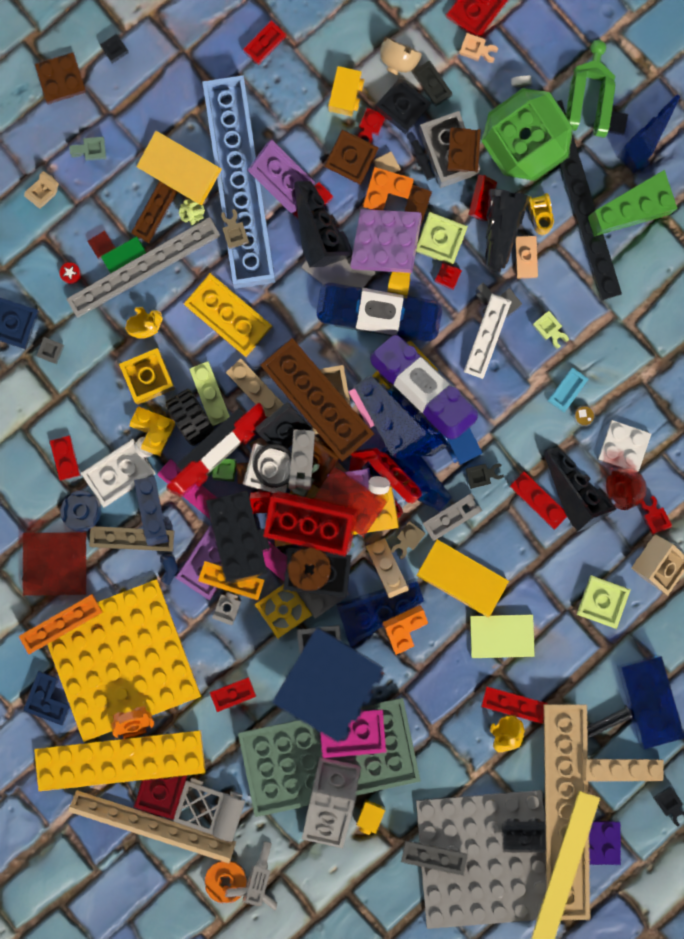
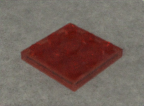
[23,532,87,596]

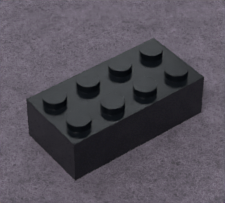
[206,491,268,585]

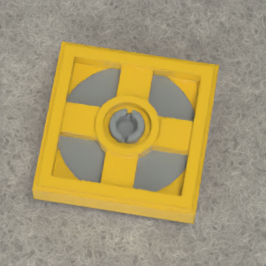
[254,584,312,639]

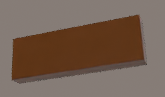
[131,181,178,244]

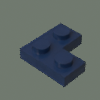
[23,671,70,726]

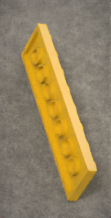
[34,730,206,791]

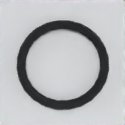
[253,444,292,488]

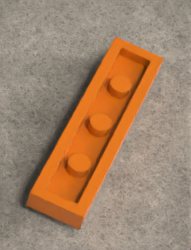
[18,594,103,654]

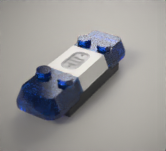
[316,283,442,341]

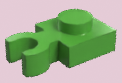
[207,459,237,482]

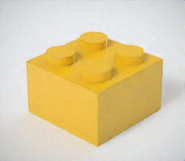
[119,348,176,405]

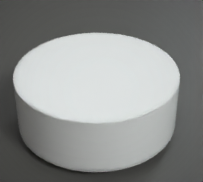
[511,76,532,88]
[368,476,390,494]

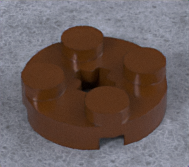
[288,548,331,591]

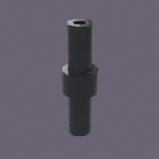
[411,140,434,181]

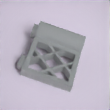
[173,778,245,841]

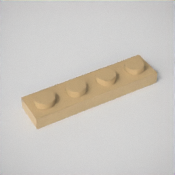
[582,759,664,781]

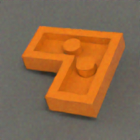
[362,167,414,210]
[383,605,428,655]

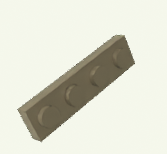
[89,526,175,552]

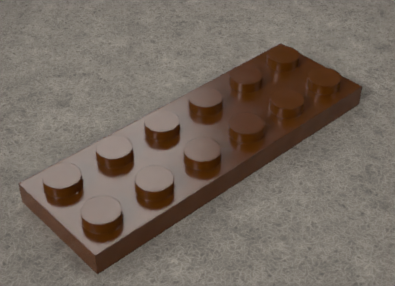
[260,338,374,462]

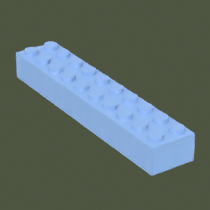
[203,75,276,289]

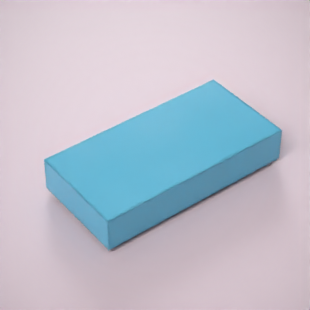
[547,367,589,413]

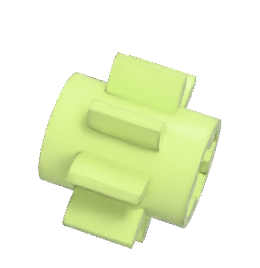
[179,199,204,225]

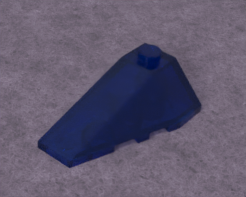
[617,94,680,174]
[367,433,452,511]

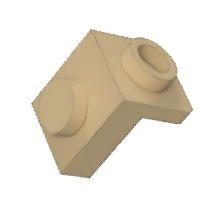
[24,171,59,209]

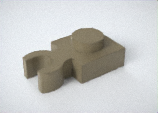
[221,209,249,249]
[391,521,426,560]

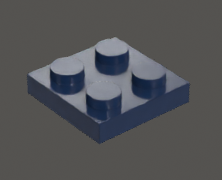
[0,297,39,350]

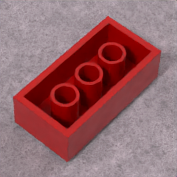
[264,491,358,556]

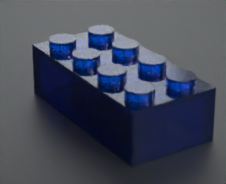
[617,655,684,749]

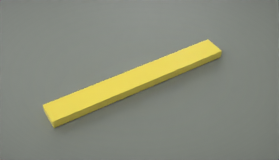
[531,791,600,939]

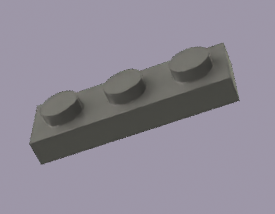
[401,840,468,876]

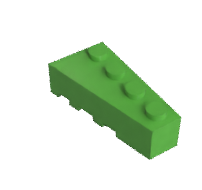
[588,170,678,236]

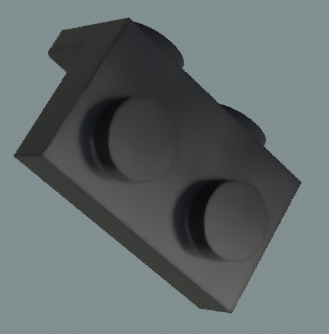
[502,818,546,853]

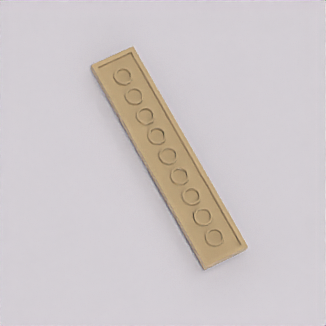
[544,704,590,920]

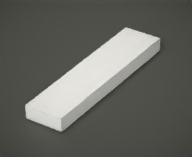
[464,294,512,379]

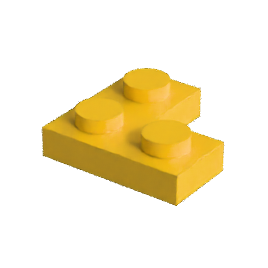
[129,407,176,456]

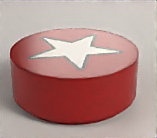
[59,262,81,284]

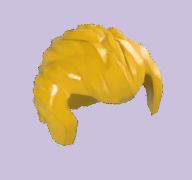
[125,307,163,339]
[490,715,525,753]

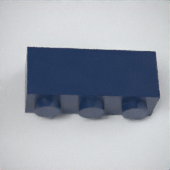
[134,476,169,546]

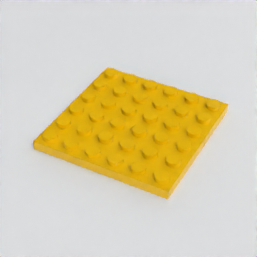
[47,579,202,742]

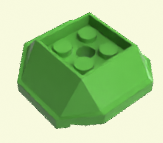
[481,88,573,181]

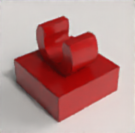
[435,262,462,290]

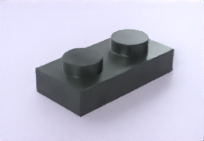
[412,60,453,107]

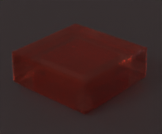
[87,230,115,259]

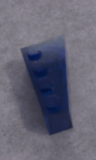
[337,578,424,647]

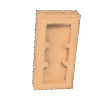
[515,236,538,279]

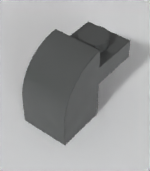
[476,282,522,318]

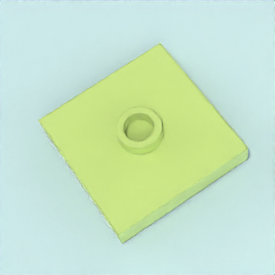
[416,212,468,266]
[576,575,630,629]

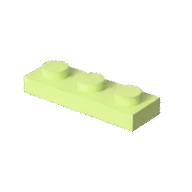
[189,361,230,426]

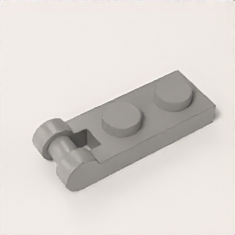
[289,430,315,490]
[422,493,483,541]

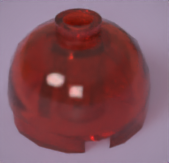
[606,468,647,510]

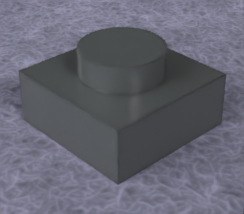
[36,337,64,365]

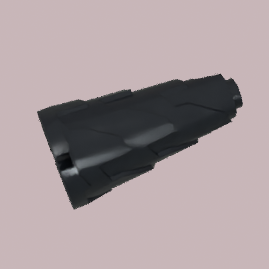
[485,189,530,272]

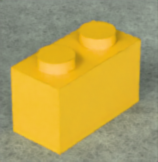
[328,66,365,117]

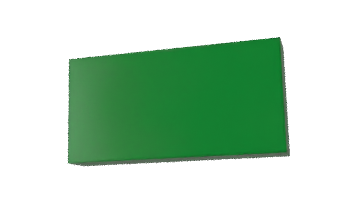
[101,236,146,274]

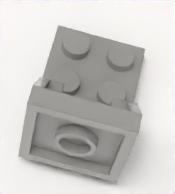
[302,757,361,848]

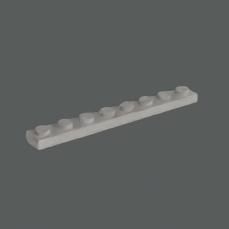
[67,217,220,318]

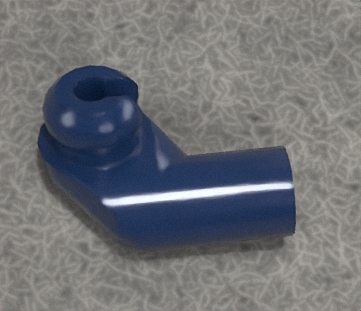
[160,553,178,585]

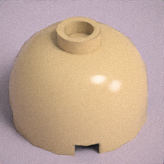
[380,37,422,75]

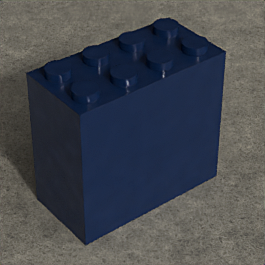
[272,627,385,743]

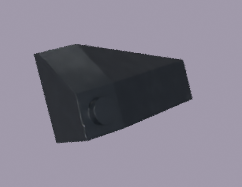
[294,181,353,268]
[543,447,617,532]

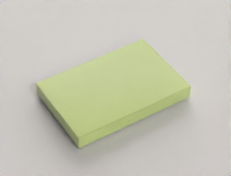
[470,615,535,658]

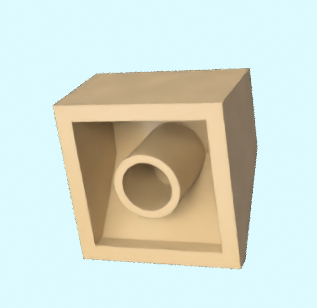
[631,535,684,596]

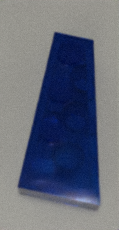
[354,375,435,460]

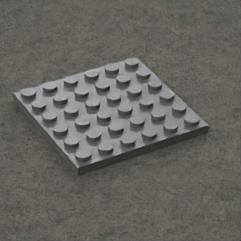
[416,790,546,929]

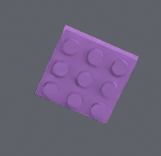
[350,209,422,273]

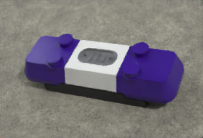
[370,335,478,439]

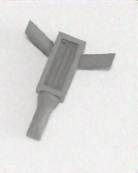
[225,841,277,911]

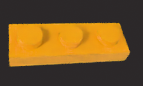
[198,561,264,601]

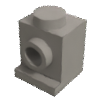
[212,592,242,625]

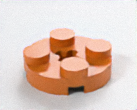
[111,707,154,739]
[205,860,247,903]

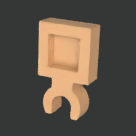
[459,33,498,63]

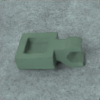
[69,137,107,161]

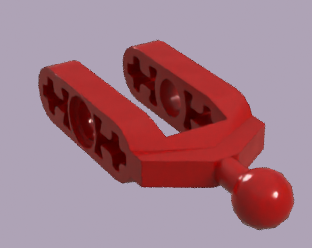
[349,447,422,518]

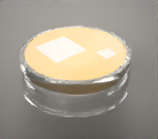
[573,406,595,427]

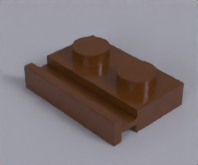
[447,128,481,173]

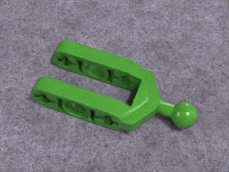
[566,40,616,138]

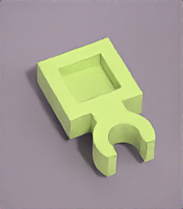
[533,311,569,349]

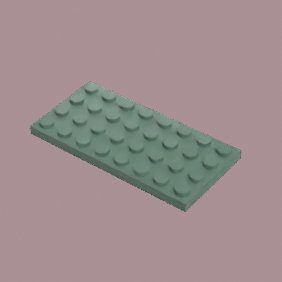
[238,698,420,817]

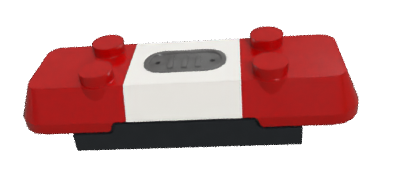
[166,402,267,498]

